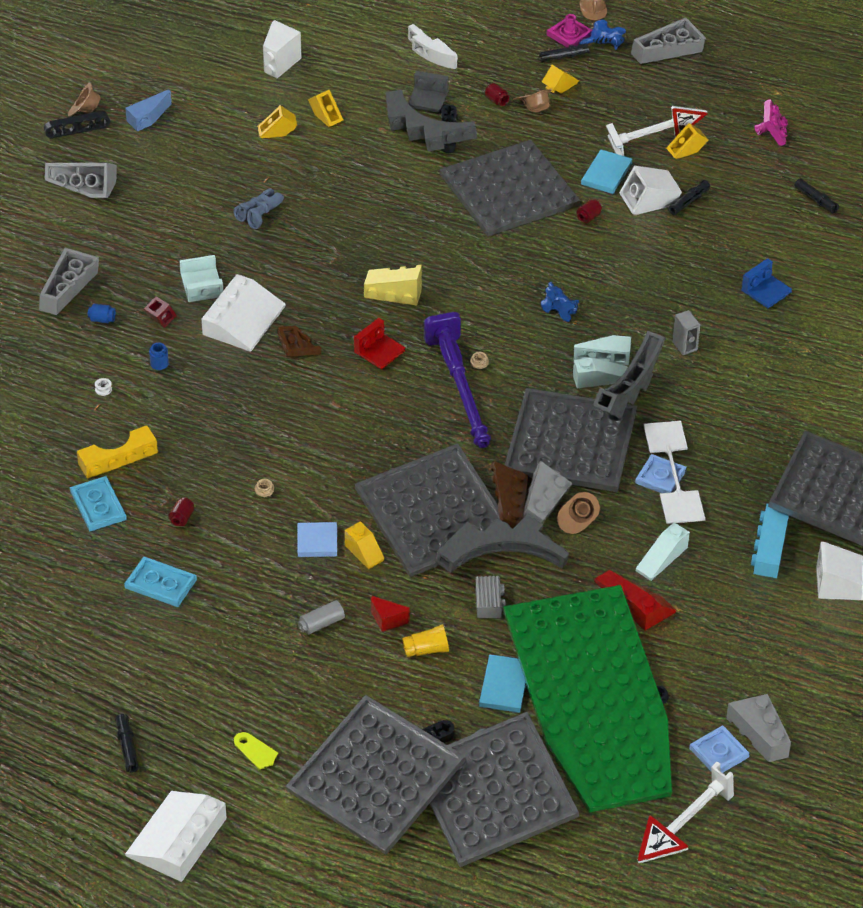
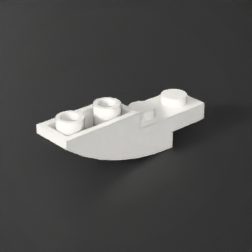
[408,24,458,69]

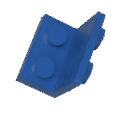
[741,258,792,308]

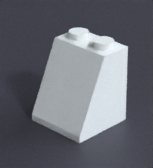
[263,20,301,78]
[619,166,682,215]
[816,542,863,600]

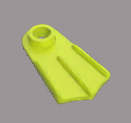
[234,732,278,770]

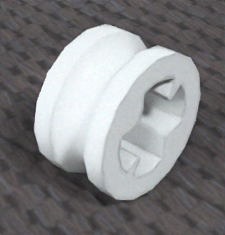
[95,378,112,396]

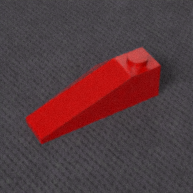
[594,570,676,631]

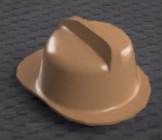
[579,0,607,21]
[68,83,101,117]
[513,89,551,113]
[557,492,600,534]

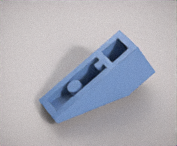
[125,89,172,131]

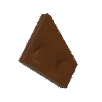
[277,326,321,357]

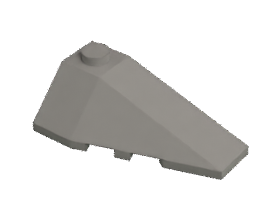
[45,163,117,198]

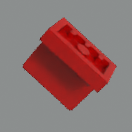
[354,318,405,369]

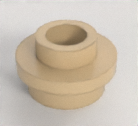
[470,352,489,369]
[255,479,274,497]

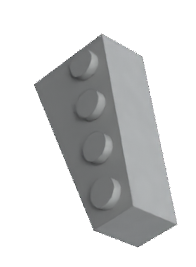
[631,18,706,64]
[39,248,99,315]

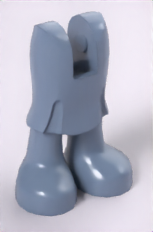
[233,188,284,229]

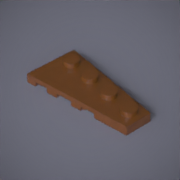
[490,460,528,529]

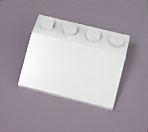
[201,274,286,352]
[125,791,227,882]

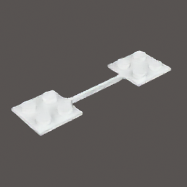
[643,421,705,524]

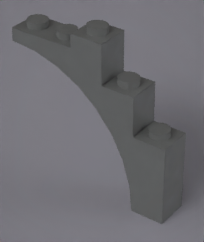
[385,89,478,151]
[593,331,666,419]
[435,514,569,573]

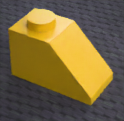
[542,65,579,93]
[308,89,343,127]
[258,105,297,139]
[666,123,709,159]
[345,521,384,569]

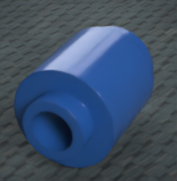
[88,304,116,324]
[149,342,169,370]

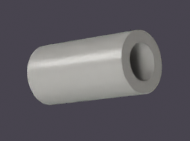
[298,600,345,635]

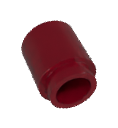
[485,83,510,106]
[576,199,602,223]
[169,498,194,526]

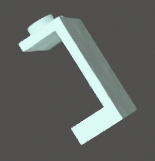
[179,255,223,302]

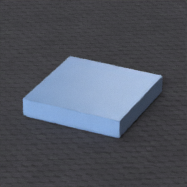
[635,454,686,493]
[297,522,337,557]
[689,725,749,773]

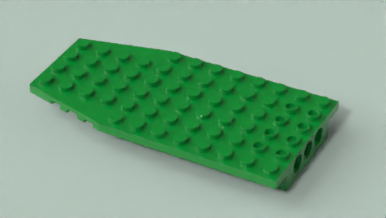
[503,585,672,813]

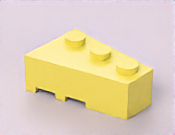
[364,265,422,306]

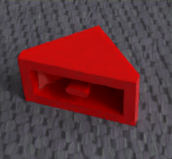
[371,596,410,632]

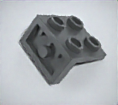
[408,71,449,112]

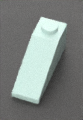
[574,335,631,365]
[573,358,628,389]
[636,522,690,581]

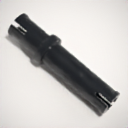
[539,43,589,62]
[794,178,839,214]
[668,180,711,215]
[115,714,139,773]

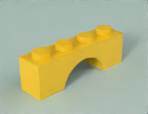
[77,425,158,479]

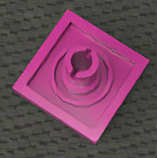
[547,14,592,47]
[755,99,788,146]

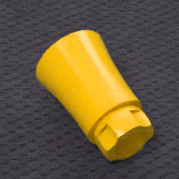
[402,624,449,657]

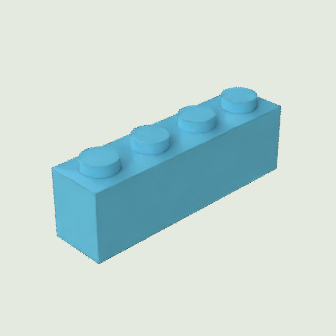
[751,504,789,578]

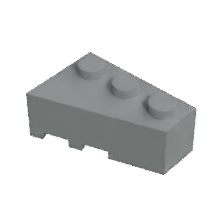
[523,461,572,525]
[726,694,791,762]

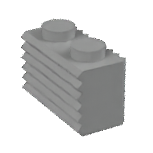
[672,310,701,355]
[475,576,505,618]

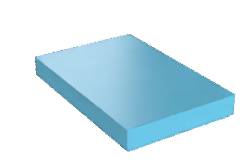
[581,150,633,194]
[70,476,127,532]
[124,556,197,607]
[479,655,526,713]

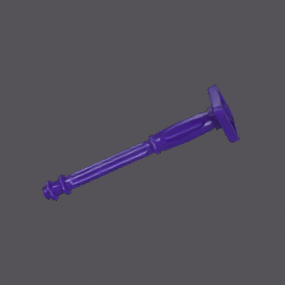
[424,312,491,448]

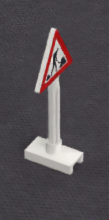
[606,106,708,156]
[638,762,734,863]

